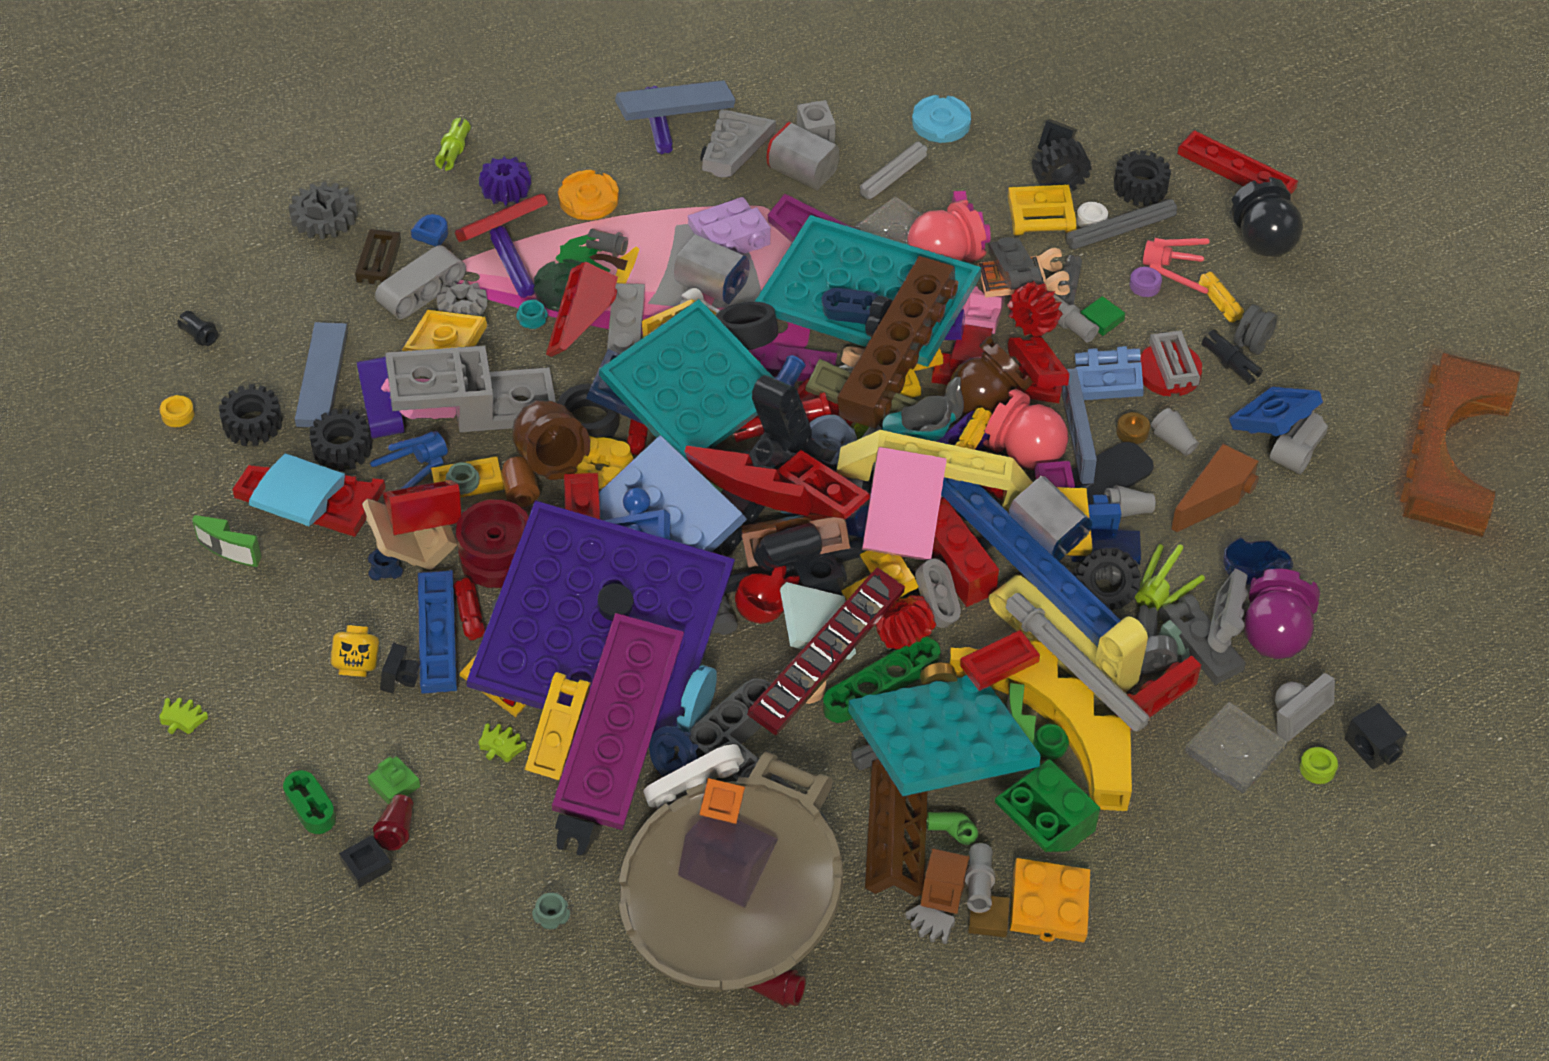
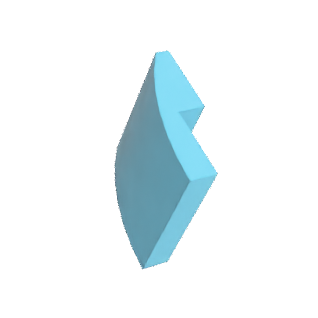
[249,453,345,526]

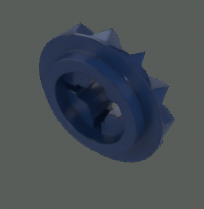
[649,725,700,777]

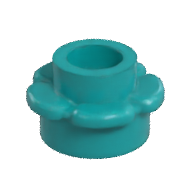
[516,300,548,329]

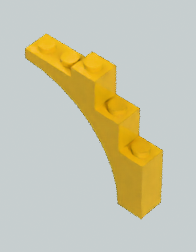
[949,640,1132,811]

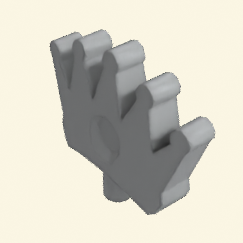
[905,904,955,944]

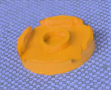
[558,170,619,220]

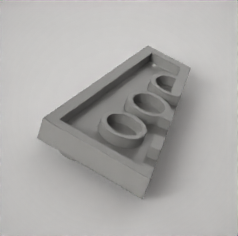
[702,109,776,177]

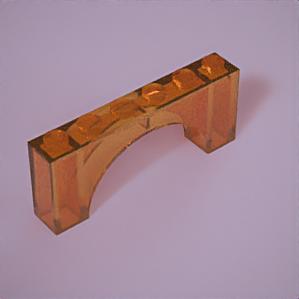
[1399,353,1521,537]

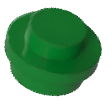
[1033,724,1069,759]

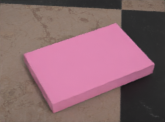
[862,447,947,561]

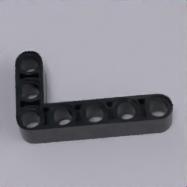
[713,375,812,557]

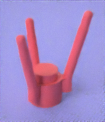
[1143,238,1210,294]

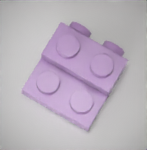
[688,197,771,254]

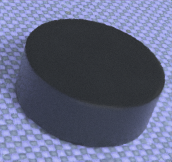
[597,584,633,621]

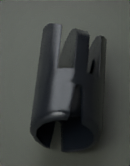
[754,523,822,569]

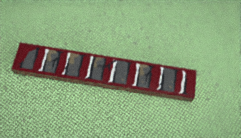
[747,567,905,736]

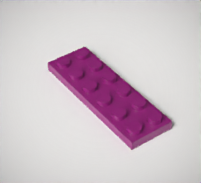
[552,613,684,830]

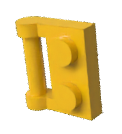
[1008,185,1076,236]

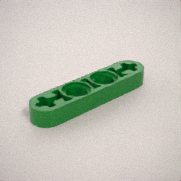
[823,637,940,723]

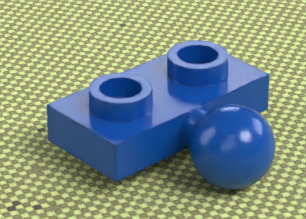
[604,488,670,540]

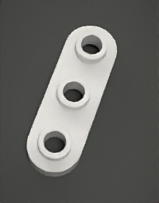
[643,744,744,809]

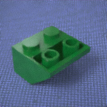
[994,759,1100,852]

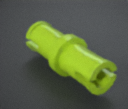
[435,118,471,171]

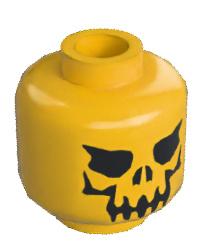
[330,625,379,677]

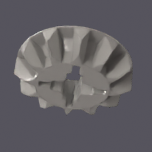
[437,279,488,316]

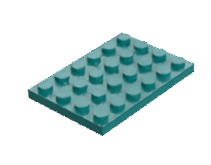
[755,215,981,367]

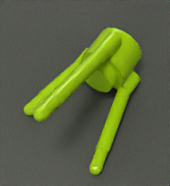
[1135,544,1205,611]

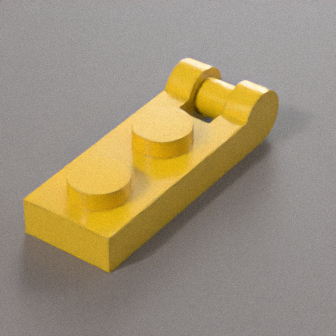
[524,672,591,780]

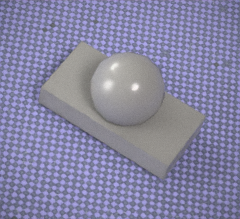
[1275,673,1335,742]

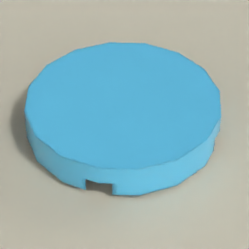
[912,95,971,143]
[677,665,717,732]

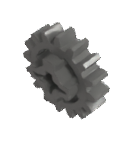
[289,182,358,239]

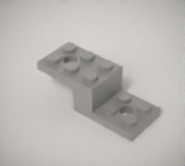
[385,346,556,432]

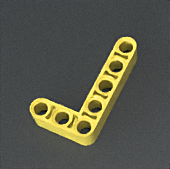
[989,575,1148,701]

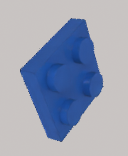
[1229,387,1323,436]

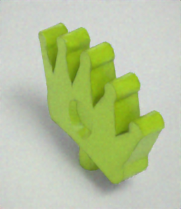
[159,698,208,734]
[478,723,527,762]

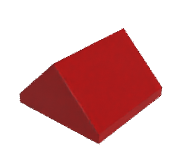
[383,480,461,535]

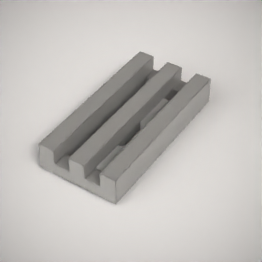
[1149,330,1200,389]

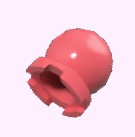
[907,200,987,262]
[983,389,1069,471]

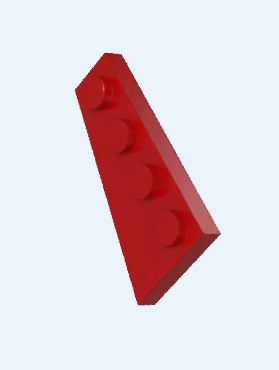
[232,465,386,537]

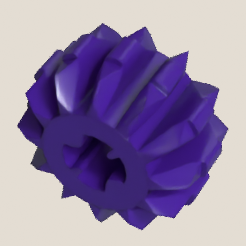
[479,155,531,206]

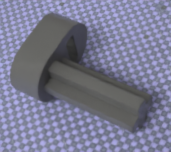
[1137,605,1178,674]

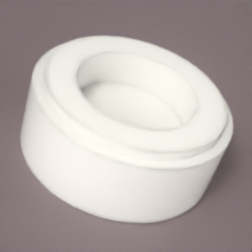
[1076,202,1108,228]

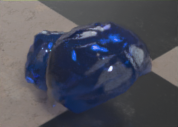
[1223,537,1293,585]

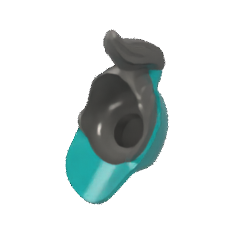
[882,377,964,442]

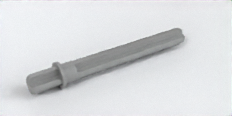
[1006,593,1149,732]

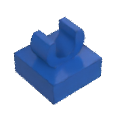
[1088,495,1122,536]

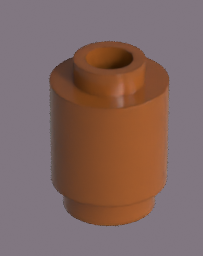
[501,457,540,507]

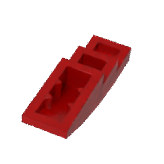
[684,446,812,516]

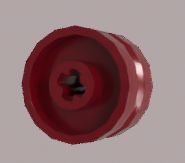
[456,500,529,588]

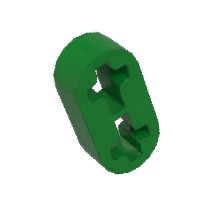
[283,770,336,834]

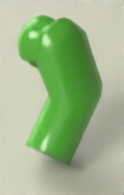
[926,812,978,845]

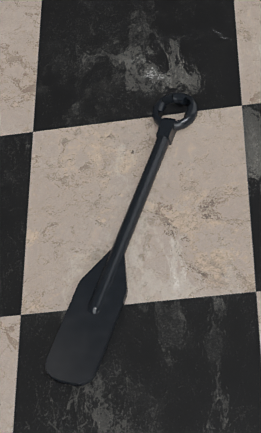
[897,442,1154,601]

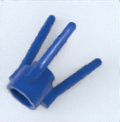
[370,431,448,489]

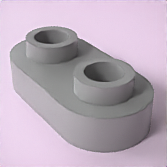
[915,559,961,628]

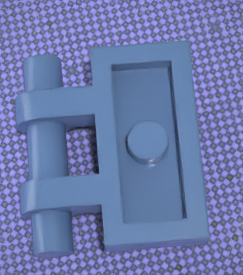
[1075,346,1143,400]

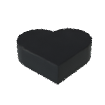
[865,295,892,337]

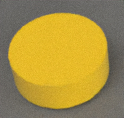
[159,395,195,427]

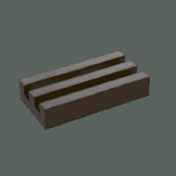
[355,229,401,284]

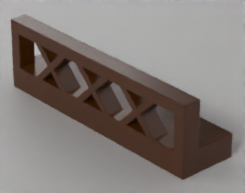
[865,759,928,897]

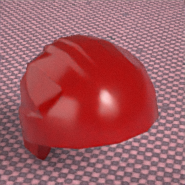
[735,566,799,624]

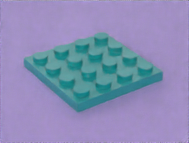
[599,299,775,462]
[848,675,1041,796]

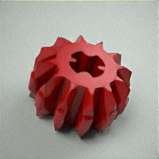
[1007,281,1063,337]
[876,595,936,649]

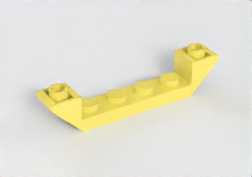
[836,430,1033,511]

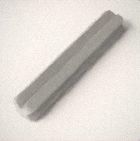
[859,142,927,200]

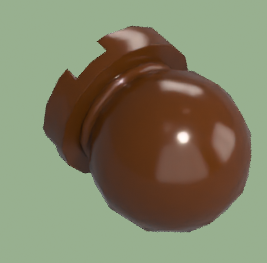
[950,336,1034,416]
[512,401,590,480]

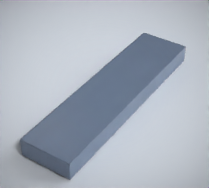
[615,80,735,121]
[295,322,348,427]
[1062,369,1097,484]

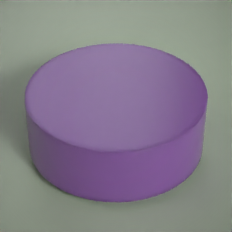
[1129,267,1162,297]

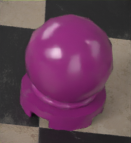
[1244,569,1321,659]

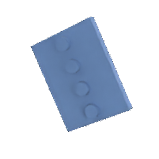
[599,435,747,552]

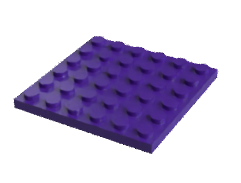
[466,500,735,734]

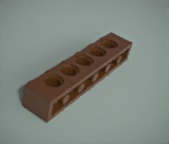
[837,256,959,429]

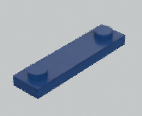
[418,570,457,694]

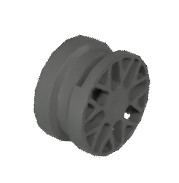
[1234,304,1278,355]

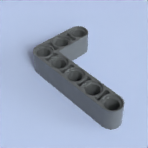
[690,678,828,823]

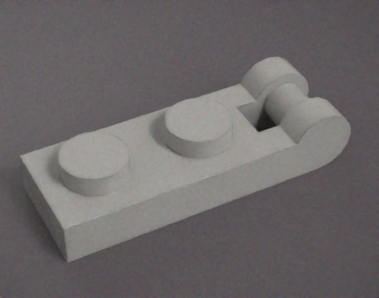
[1208,568,1248,653]

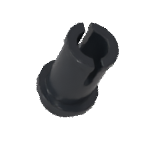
[177,310,218,346]

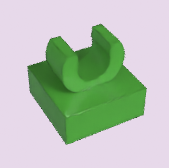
[367,756,420,805]

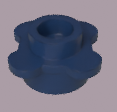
[368,549,403,581]

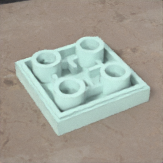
[780,582,856,660]

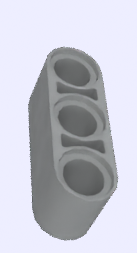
[375,245,466,319]

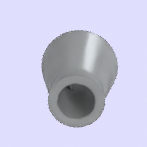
[1151,408,1199,456]
[1104,485,1156,517]

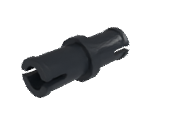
[1201,329,1263,385]

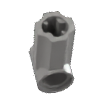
[1269,412,1328,475]

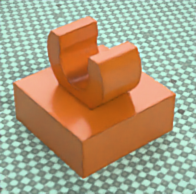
[699,778,745,824]

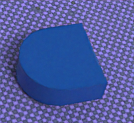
[411,214,448,247]

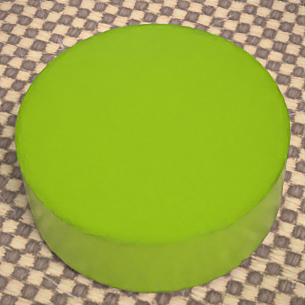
[1300,747,1338,784]

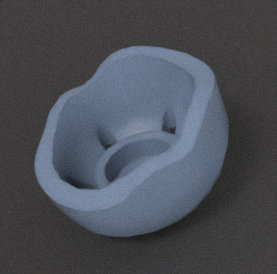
[809,415,857,469]

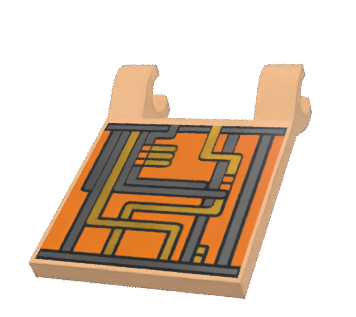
[977,248,1070,298]

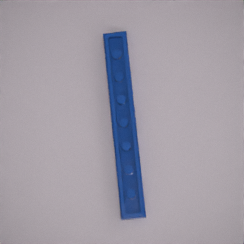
[941,477,1121,647]

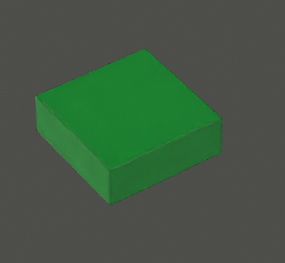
[1081,296,1126,336]

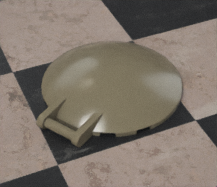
[619,752,843,991]

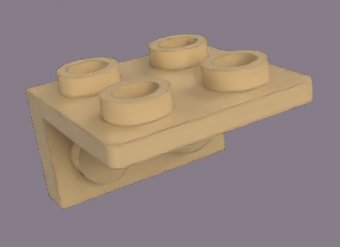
[362,499,457,570]

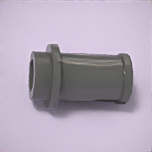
[586,228,628,257]

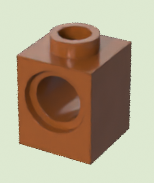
[920,849,969,914]

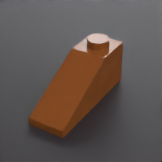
[1171,444,1259,532]

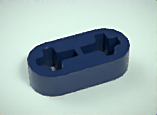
[822,288,879,324]

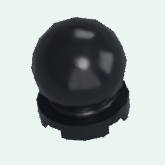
[1229,177,1303,257]

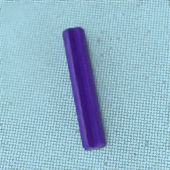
[644,85,673,155]
[490,226,535,298]

